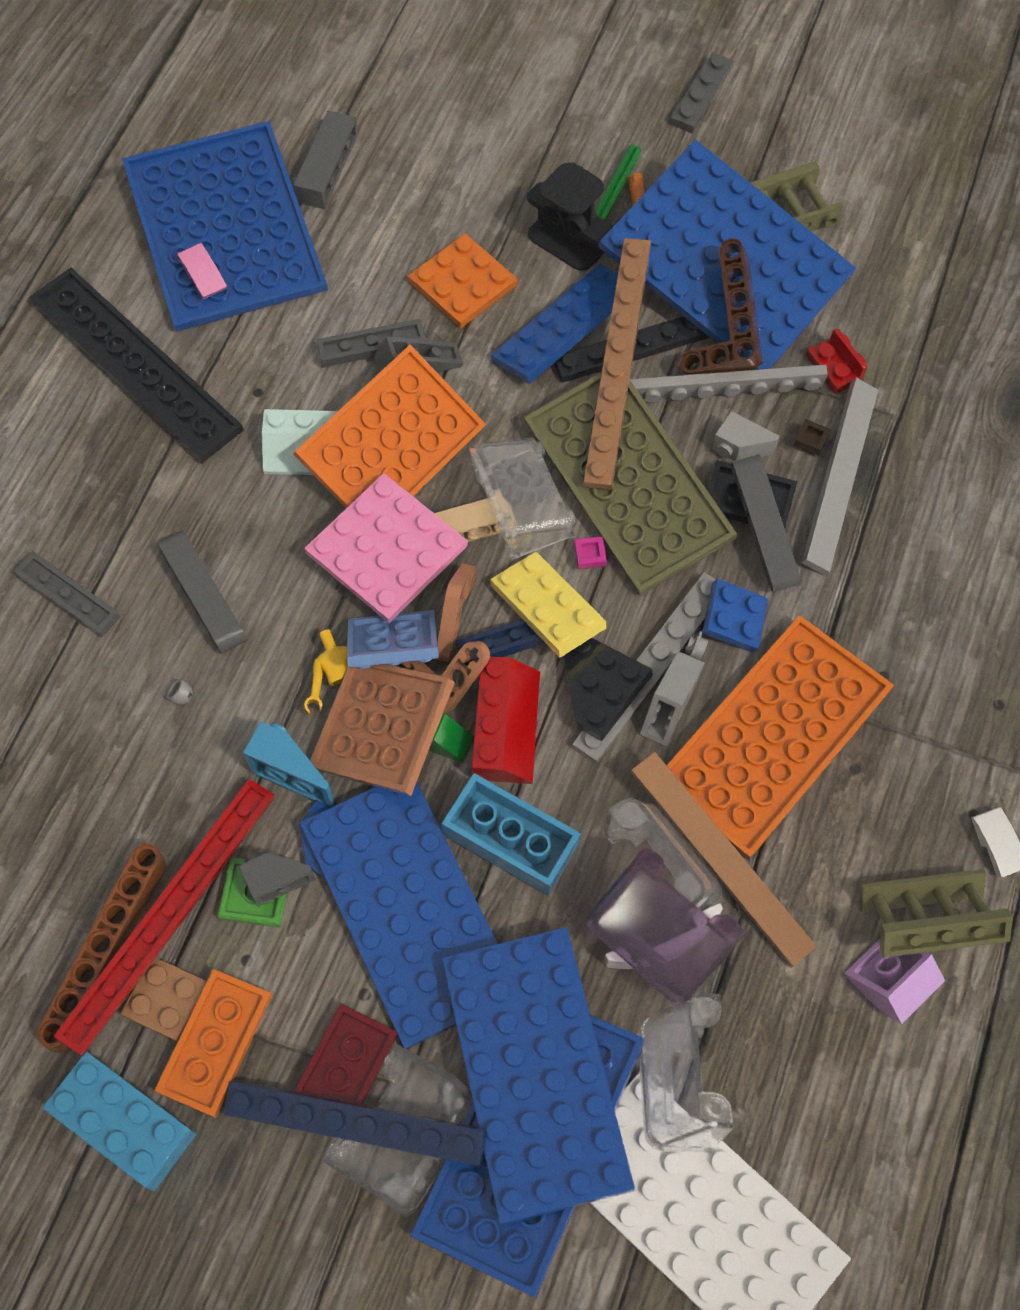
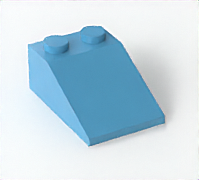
[243,722,335,808]

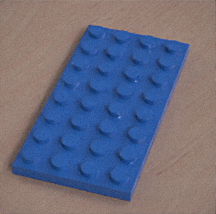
[299,782,498,1050]
[442,927,635,1225]
[411,1015,645,1299]

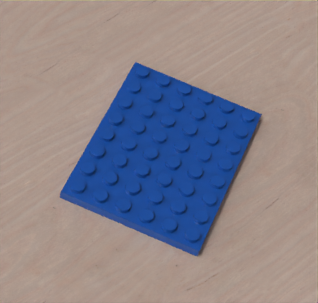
[122,121,328,332]
[598,139,856,370]

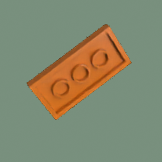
[154,969,273,1118]

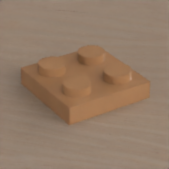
[120,958,207,1042]

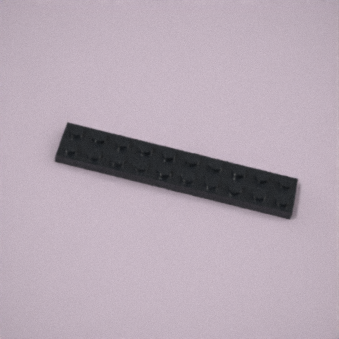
[30,267,244,463]

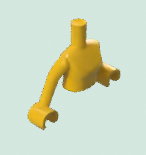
[304,629,348,716]

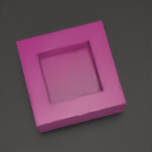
[574,536,607,569]

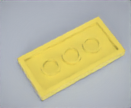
[490,552,606,658]

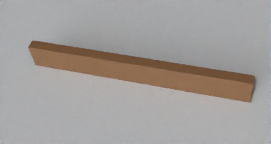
[630,752,817,968]

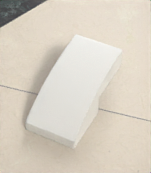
[971,807,1020,877]

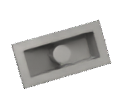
[712,411,780,461]

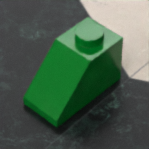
[429,713,474,764]

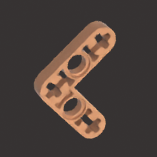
[435,563,477,664]
[395,641,490,713]

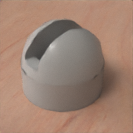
[167,679,193,705]

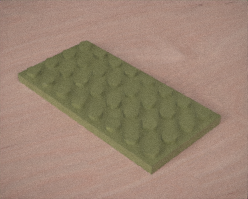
[524,372,737,596]

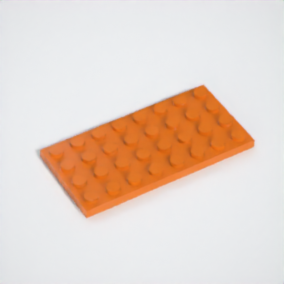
[667,615,894,861]

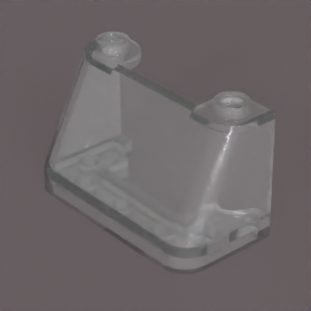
[468,437,576,560]
[603,798,722,931]
[638,993,733,1152]
[322,1044,473,1216]

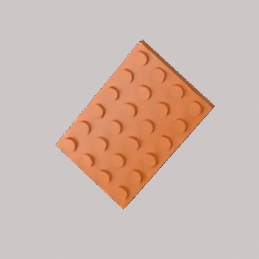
[293,345,486,508]

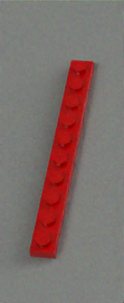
[53,779,274,1057]

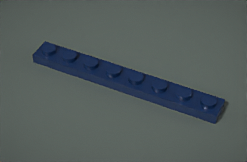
[224,1080,487,1166]

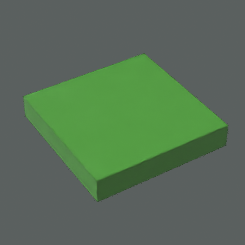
[218,857,287,928]

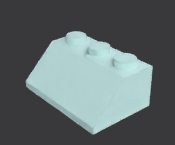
[262,409,338,475]

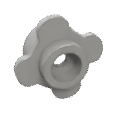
[684,631,709,660]

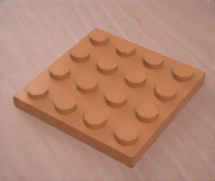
[310,664,455,796]

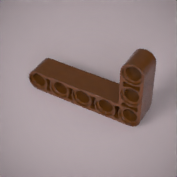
[679,238,762,375]

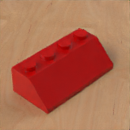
[472,656,540,784]

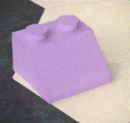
[844,939,945,1024]

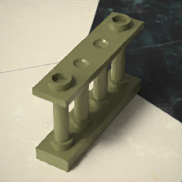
[750,161,843,232]
[860,869,1013,958]

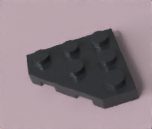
[564,638,653,741]

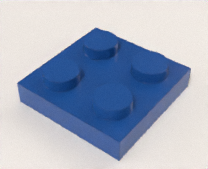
[702,578,768,653]

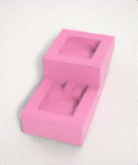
[177,243,227,300]

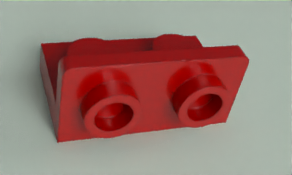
[806,328,867,394]

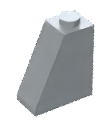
[640,651,705,746]

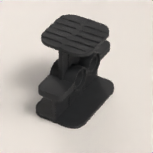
[527,162,614,271]

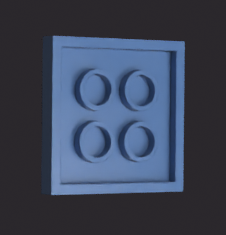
[347,610,439,669]

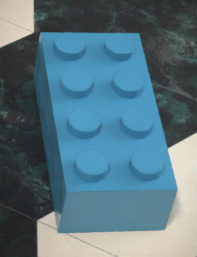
[442,773,581,896]
[42,1051,197,1192]

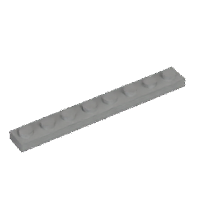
[630,365,828,402]
[572,572,716,764]

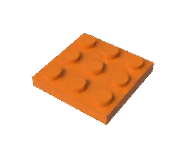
[408,233,518,329]

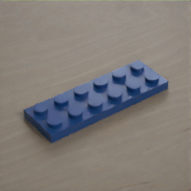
[491,264,618,384]

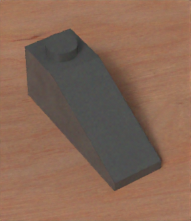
[373,336,463,374]

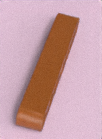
[37,843,166,1054]

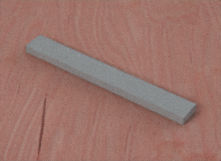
[801,377,878,575]

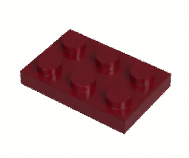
[294,1003,398,1105]

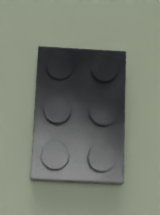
[708,460,798,528]

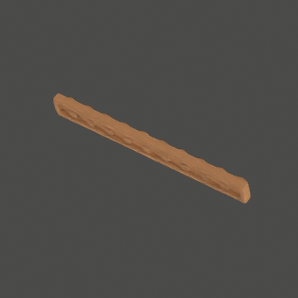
[584,238,651,490]

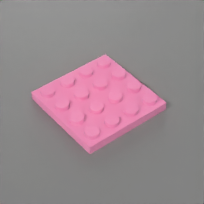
[304,473,468,623]

